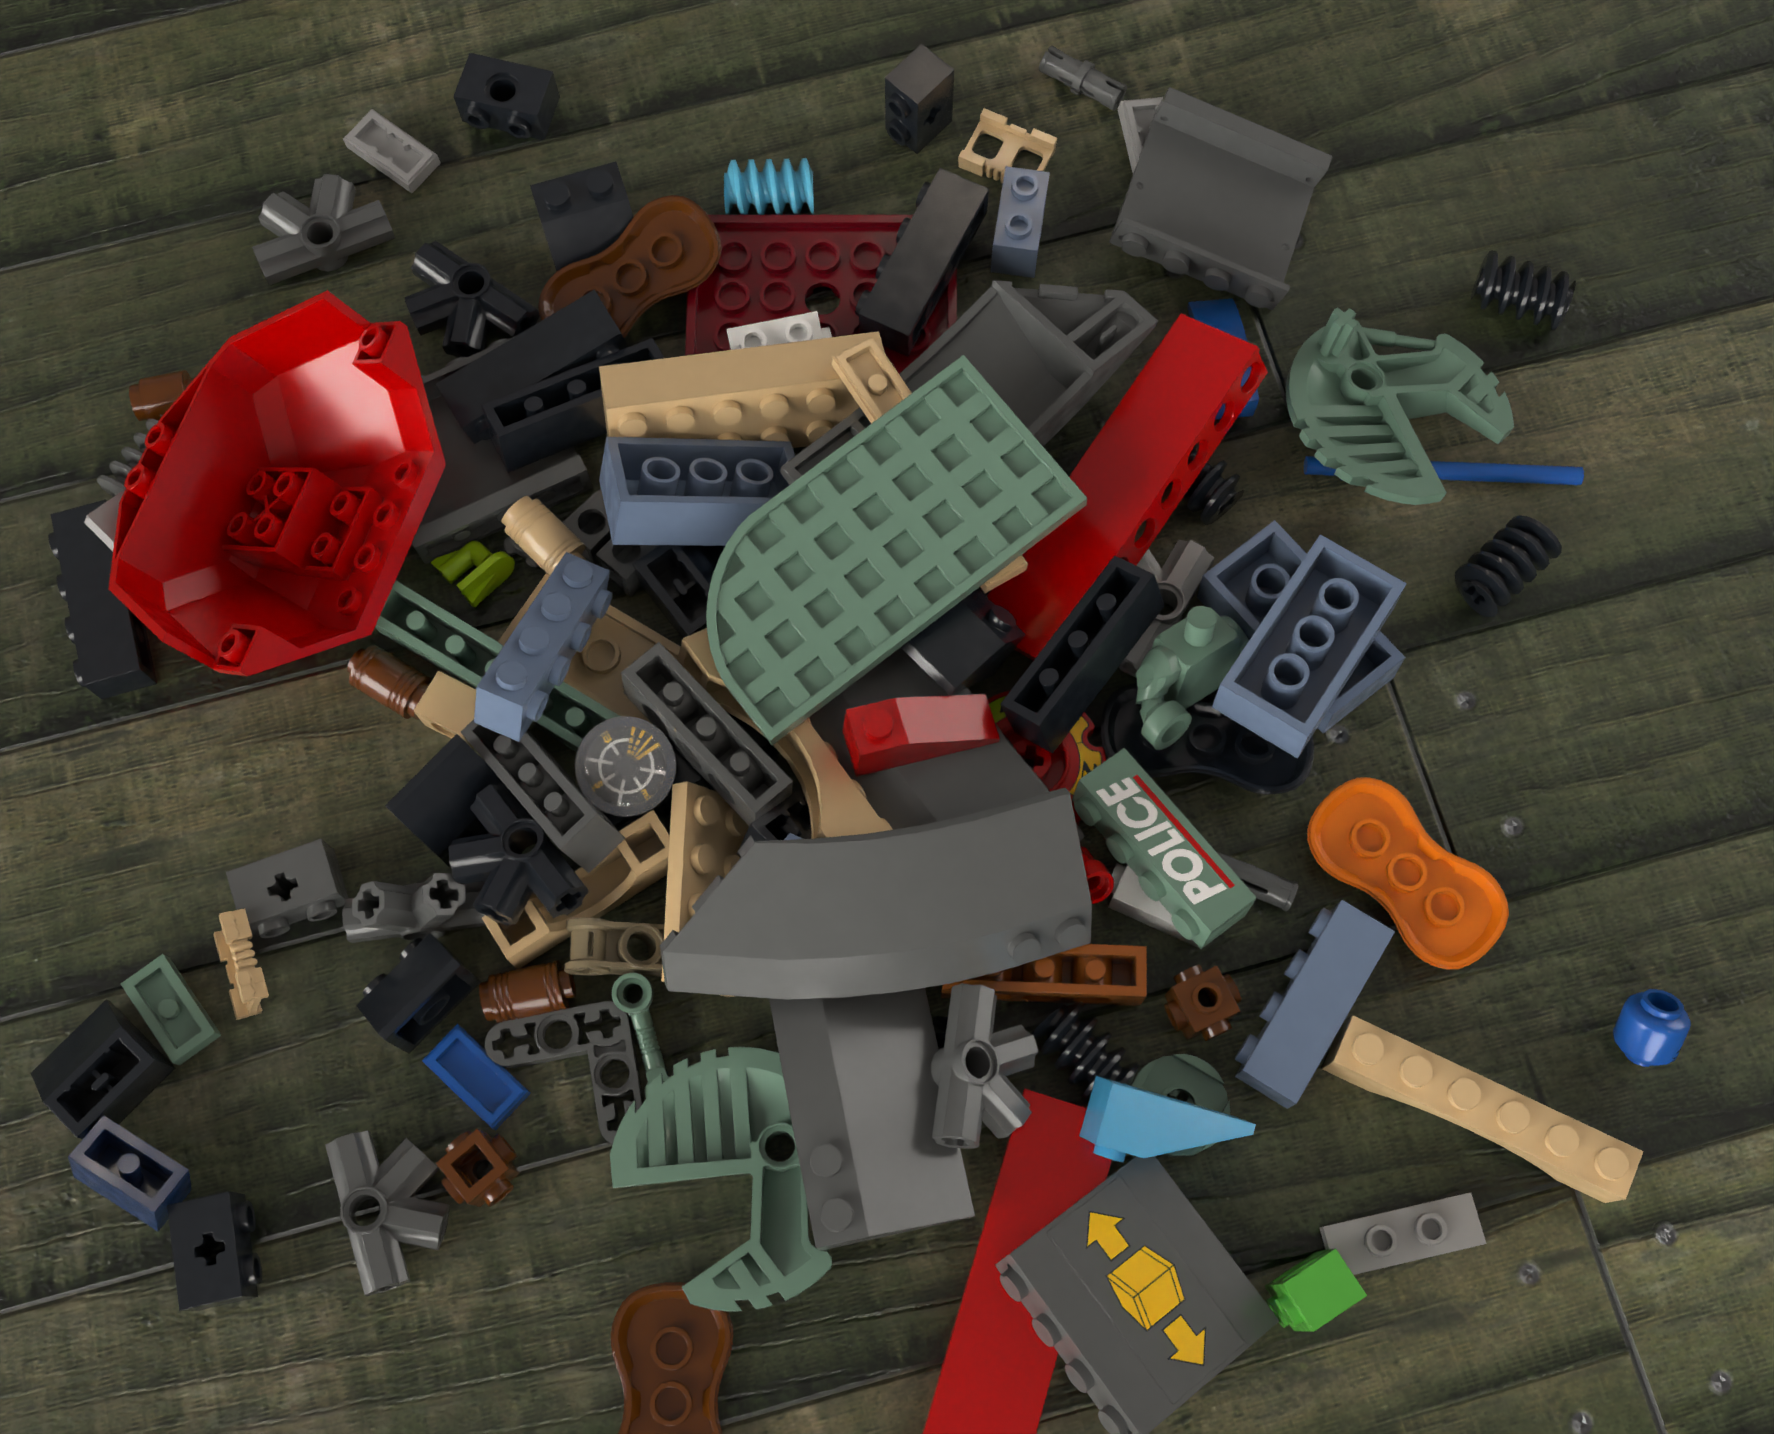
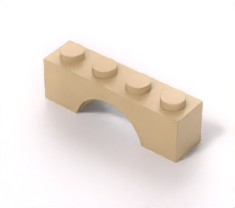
[482,810,670,969]

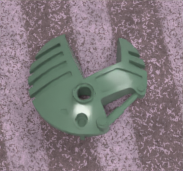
[1286,308,1514,505]
[610,1047,832,1312]

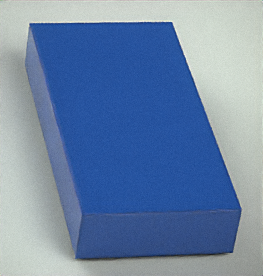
[422,1024,531,1131]

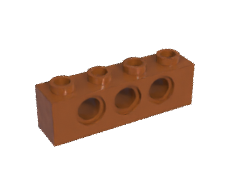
[941,944,1147,1006]

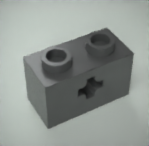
[226,839,349,938]

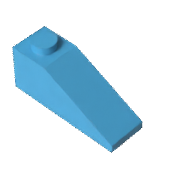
[1079,1076,1256,1162]

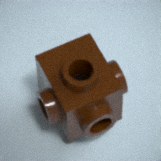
[1164,964,1241,1041]
[436,1129,520,1207]

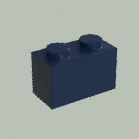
[68,1115,192,1231]

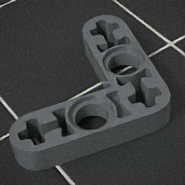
[485,1001,644,1145]

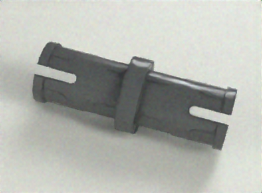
[1039,46,1127,111]

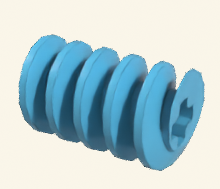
[724,158,814,215]

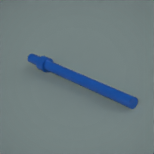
[1304,456,1584,485]

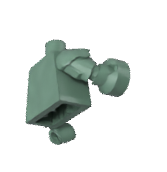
[1135,606,1249,750]

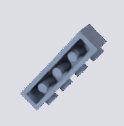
[474,552,612,742]
[1235,900,1395,1109]

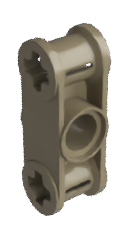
[564,918,665,977]

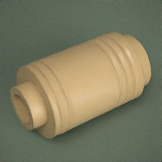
[501,496,586,576]

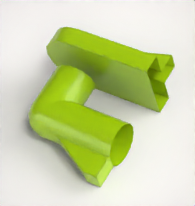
[431,540,515,607]

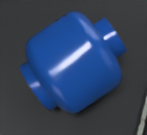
[1613,989,1691,1067]

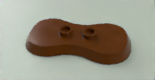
[538,195,722,338]
[611,1282,733,1434]

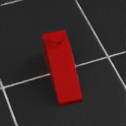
[843,694,1000,777]

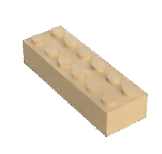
[599,331,885,448]

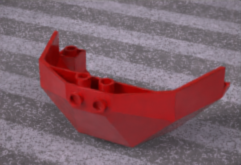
[108,290,446,676]

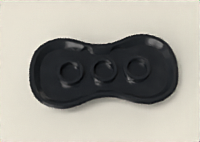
[1100,683,1314,795]

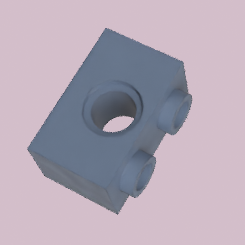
[991,166,1050,278]

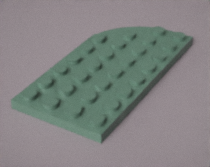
[706,355,1087,745]

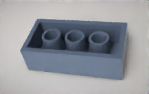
[599,437,795,546]
[1197,520,1405,734]
[1212,535,1407,759]

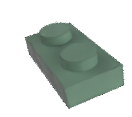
[121,954,221,1066]

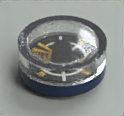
[575,716,676,816]

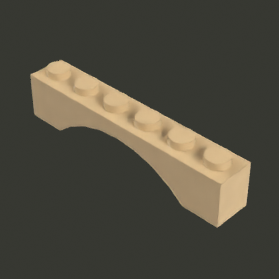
[677,628,893,839]
[1322,1016,1644,1203]

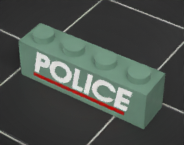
[1072,748,1257,949]

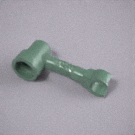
[612,973,669,1098]

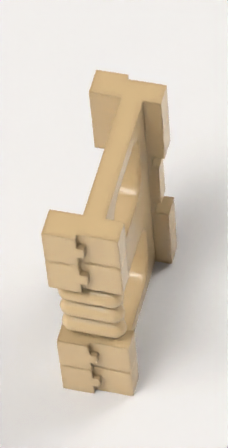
[958,108,1057,184]
[213,908,269,1020]

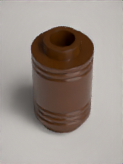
[347,645,432,720]
[479,960,576,1023]

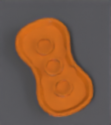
[1307,777,1509,970]

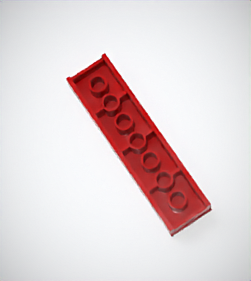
[987,313,1268,661]
[922,1088,1112,1434]

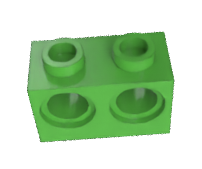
[1265,1248,1367,1332]

